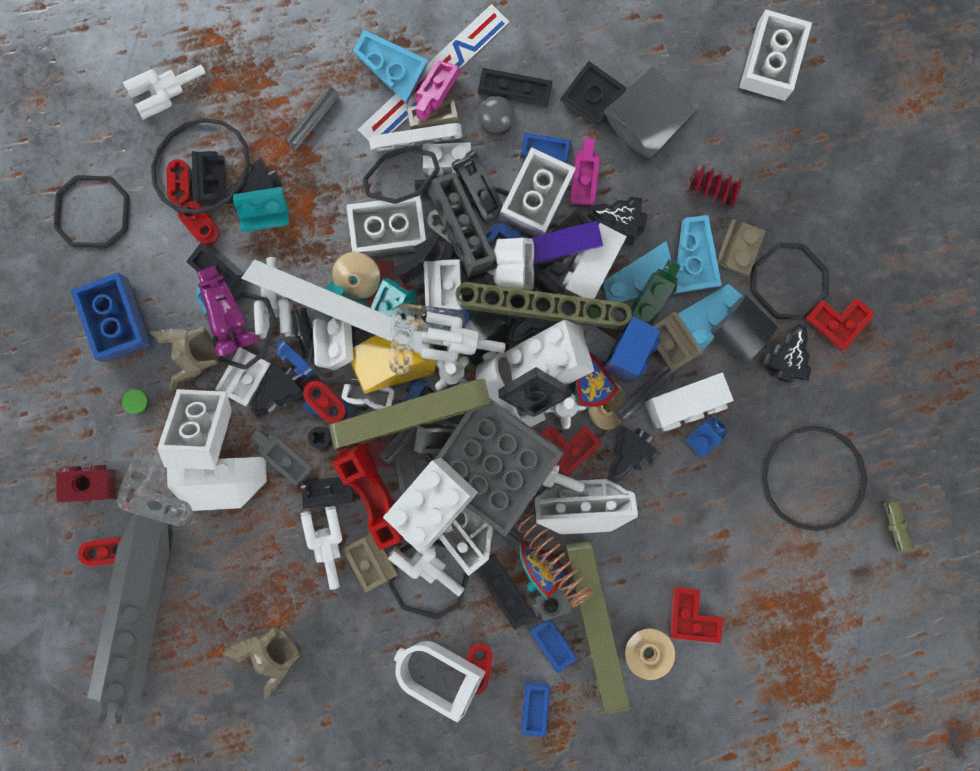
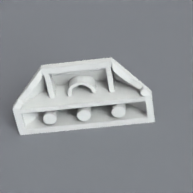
[167,457,267,511]
[535,479,638,534]
[439,507,493,576]

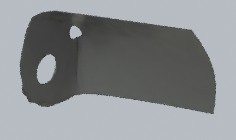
[604,66,696,158]

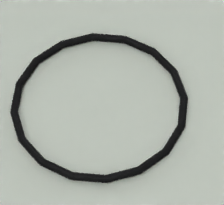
[151,118,250,215]
[762,426,867,531]

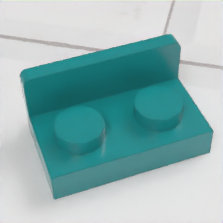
[233,187,289,232]
[371,278,418,322]

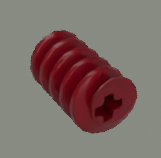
[686,164,741,209]

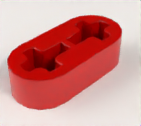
[166,159,192,207]

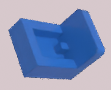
[486,221,523,247]
[685,415,727,458]

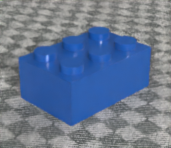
[71,273,152,363]
[603,317,661,383]

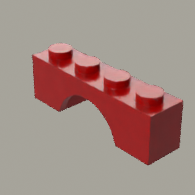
[332,444,404,550]

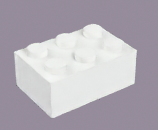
[739,9,812,101]
[499,147,576,237]
[347,195,427,257]
[561,223,627,310]
[506,319,594,385]
[644,372,734,432]
[157,389,232,470]
[383,458,478,553]

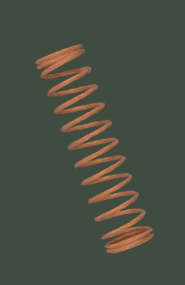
[515,504,593,607]

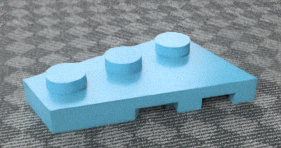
[678,284,742,350]

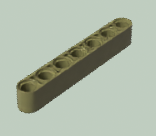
[455,282,632,329]
[329,379,491,450]
[565,539,630,716]

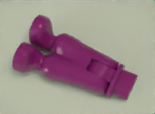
[196,266,260,357]

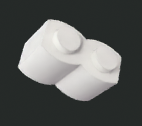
[494,238,534,290]
[342,379,397,410]

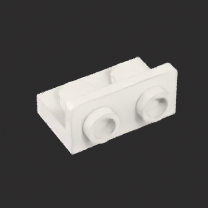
[423,142,472,178]
[313,318,354,370]

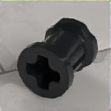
[308,427,332,449]

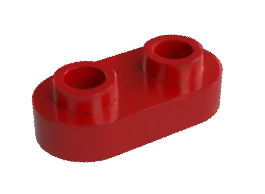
[178,201,220,244]
[303,381,347,424]
[78,537,122,566]
[463,642,493,695]

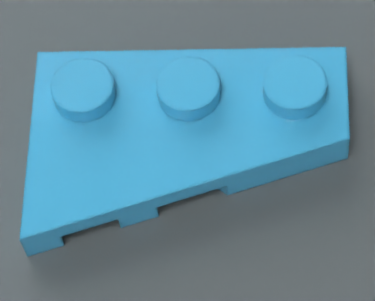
[353,30,428,105]
[673,215,722,294]
[602,241,671,303]

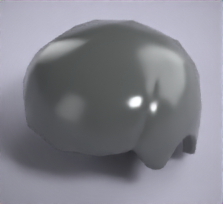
[479,96,515,133]

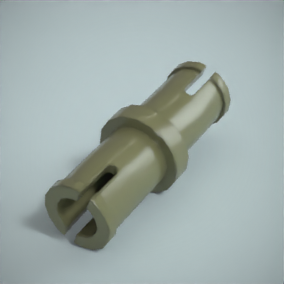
[883,499,914,552]

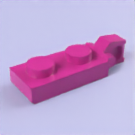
[415,60,460,121]
[569,138,600,207]

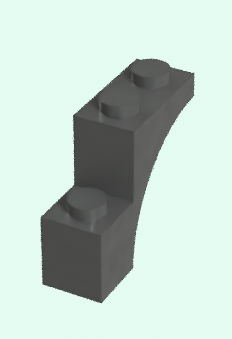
[414,423,458,453]

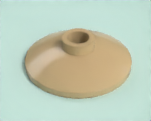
[332,252,381,299]
[588,382,626,430]
[625,628,675,680]

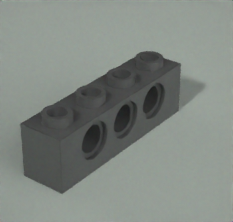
[429,172,496,278]

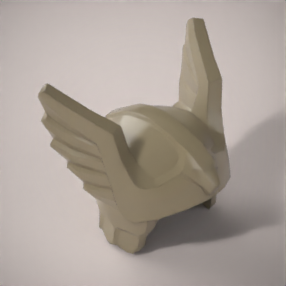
[149,327,218,392]
[223,627,300,700]

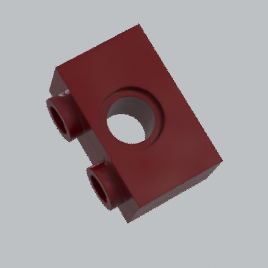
[56,465,116,502]

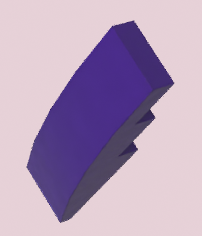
[529,221,603,266]

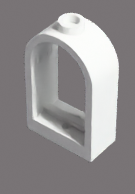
[476,351,546,427]
[394,641,486,723]

